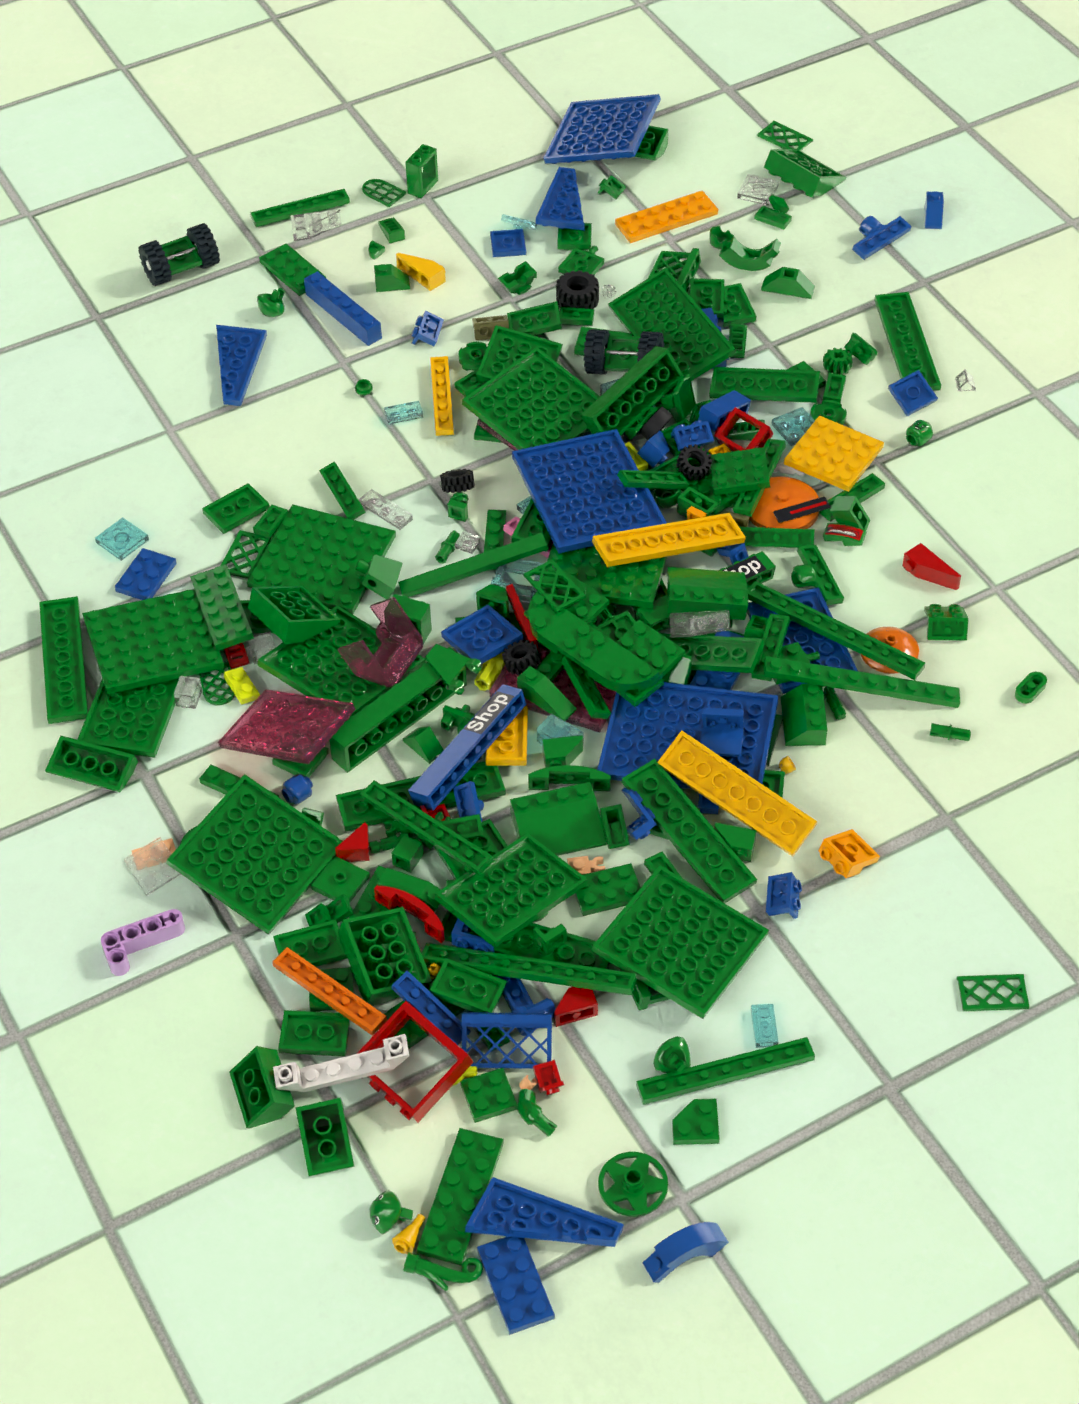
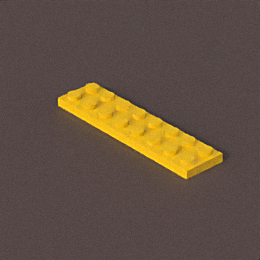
[592,513,746,567]
[657,730,818,857]

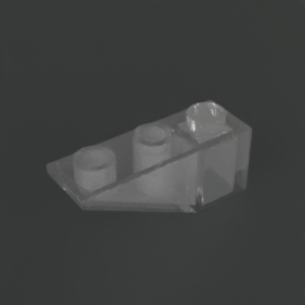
[290,210,341,241]
[670,610,730,638]

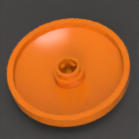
[749,477,819,529]

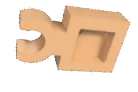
[567,856,605,875]

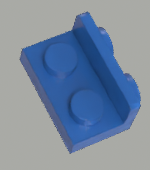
[411,310,444,346]
[671,420,714,451]
[766,872,802,919]

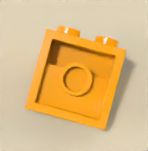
[818,829,880,878]

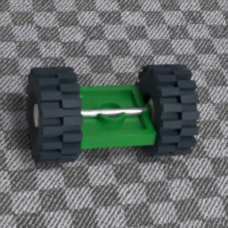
[138,223,220,286]
[583,329,665,374]

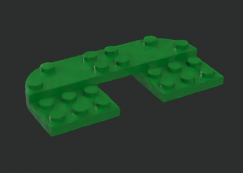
[528,570,685,693]

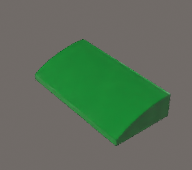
[45,736,138,792]

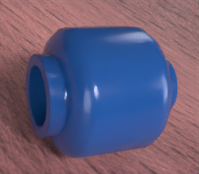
[281,774,313,805]

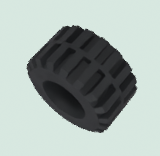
[556,270,599,309]

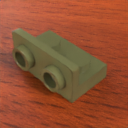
[472,315,509,340]

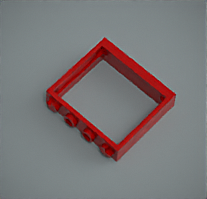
[357,1001,473,1123]

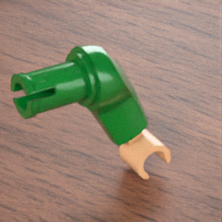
[517,1075,557,1137]

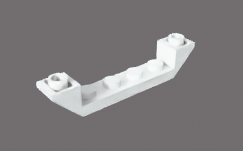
[273,1034,410,1092]

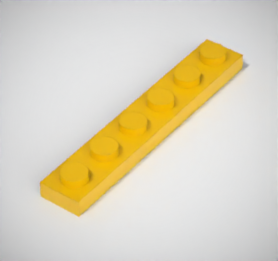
[430,356,454,436]

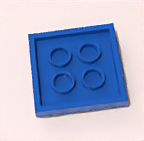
[441,605,524,664]

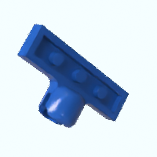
[852,216,912,260]

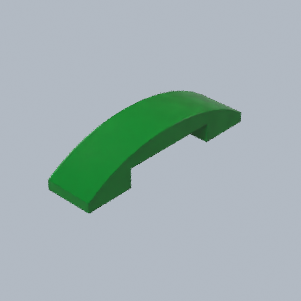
[528,765,611,792]

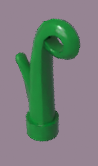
[403,1252,483,1291]

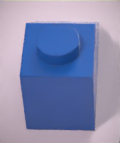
[924,191,944,229]
[637,431,670,468]

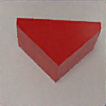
[335,822,370,862]

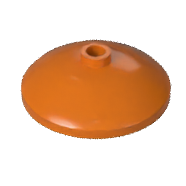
[861,627,919,674]

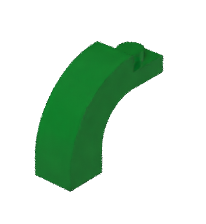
[719,237,781,271]

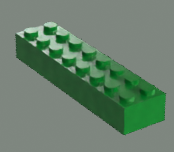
[328,647,467,773]

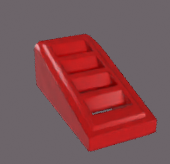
[223,642,250,669]

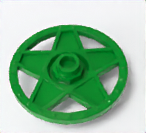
[598,1152,668,1217]

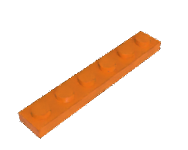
[272,947,387,1036]

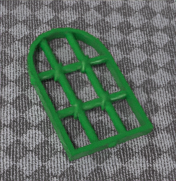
[362,179,406,207]

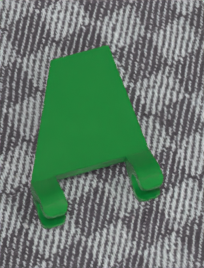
[425,644,481,695]

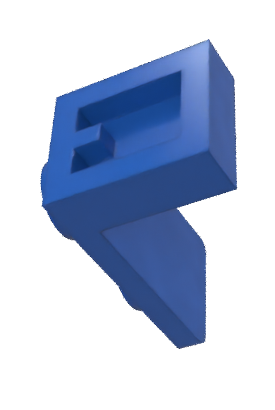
[452,918,494,952]

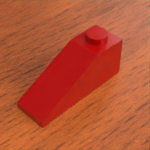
[902,543,961,590]

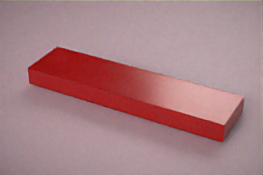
[506,584,539,652]

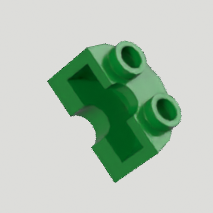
[498,261,537,295]

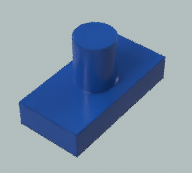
[453,781,484,822]

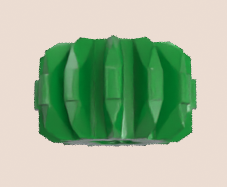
[823,347,853,375]

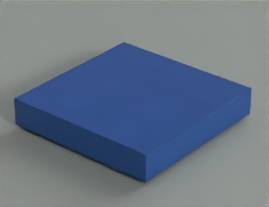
[490,229,526,257]
[888,370,938,416]

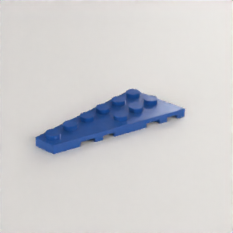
[536,167,584,231]
[216,325,267,406]
[465,1177,624,1247]

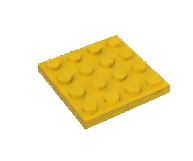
[784,415,884,492]

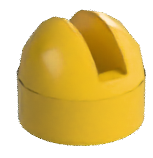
[779,756,796,774]

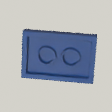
[115,548,177,600]

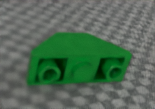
[761,267,815,299]

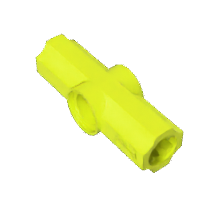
[474,651,507,691]

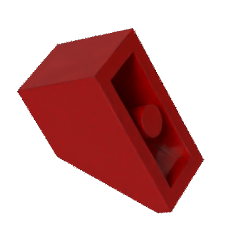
[554,987,598,1027]

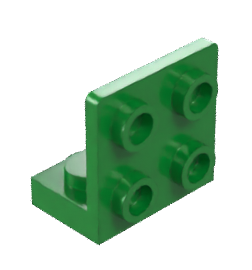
[924,604,968,640]

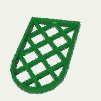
[199,662,235,706]

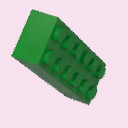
[580,346,684,436]

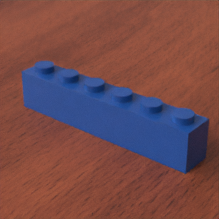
[304,271,382,346]

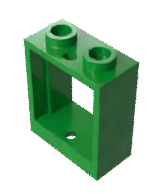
[405,144,438,199]

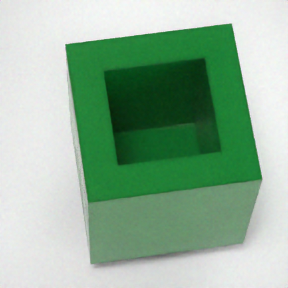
[392,835,423,873]

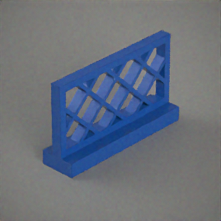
[462,1012,552,1068]

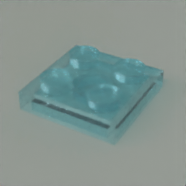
[772,407,815,446]
[95,517,149,561]

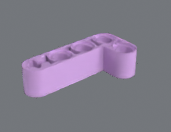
[101,909,185,976]

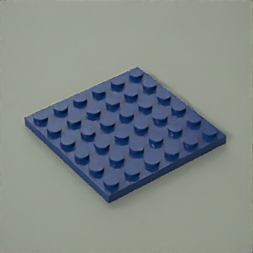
[543,94,661,164]

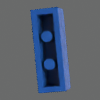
[698,390,751,432]

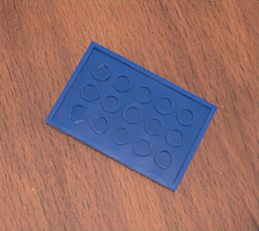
[747,587,858,694]

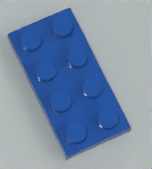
[477,1236,555,1335]

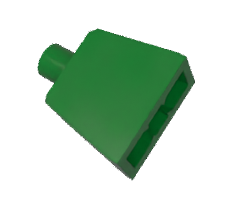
[355,555,403,600]

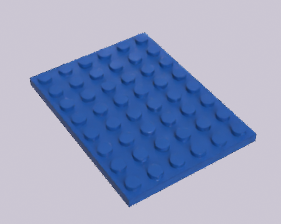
[512,429,667,553]
[597,682,778,790]

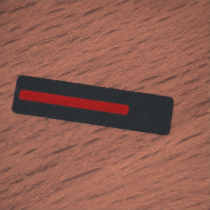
[773,497,831,523]

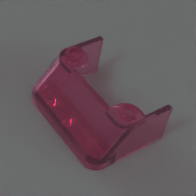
[338,597,423,687]

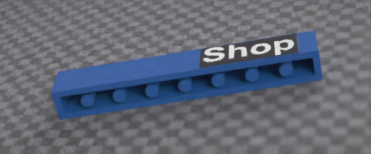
[408,684,526,811]

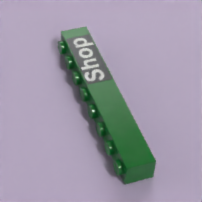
[635,551,776,632]

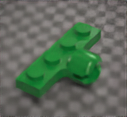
[791,545,844,605]

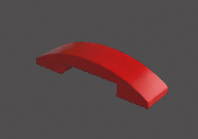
[374,885,445,943]

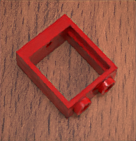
[714,407,774,452]

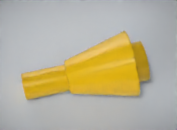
[392,1214,425,1254]

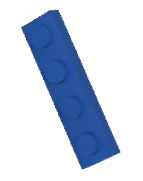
[391,971,471,1046]

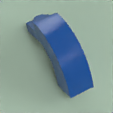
[642,1222,729,1283]

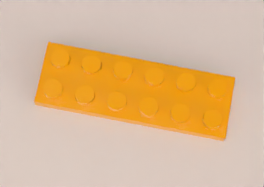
[615,190,718,243]

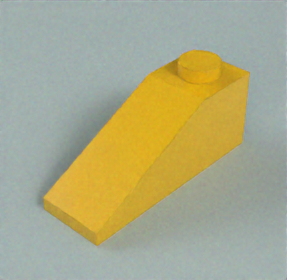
[396,253,446,291]

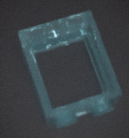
[491,559,544,603]

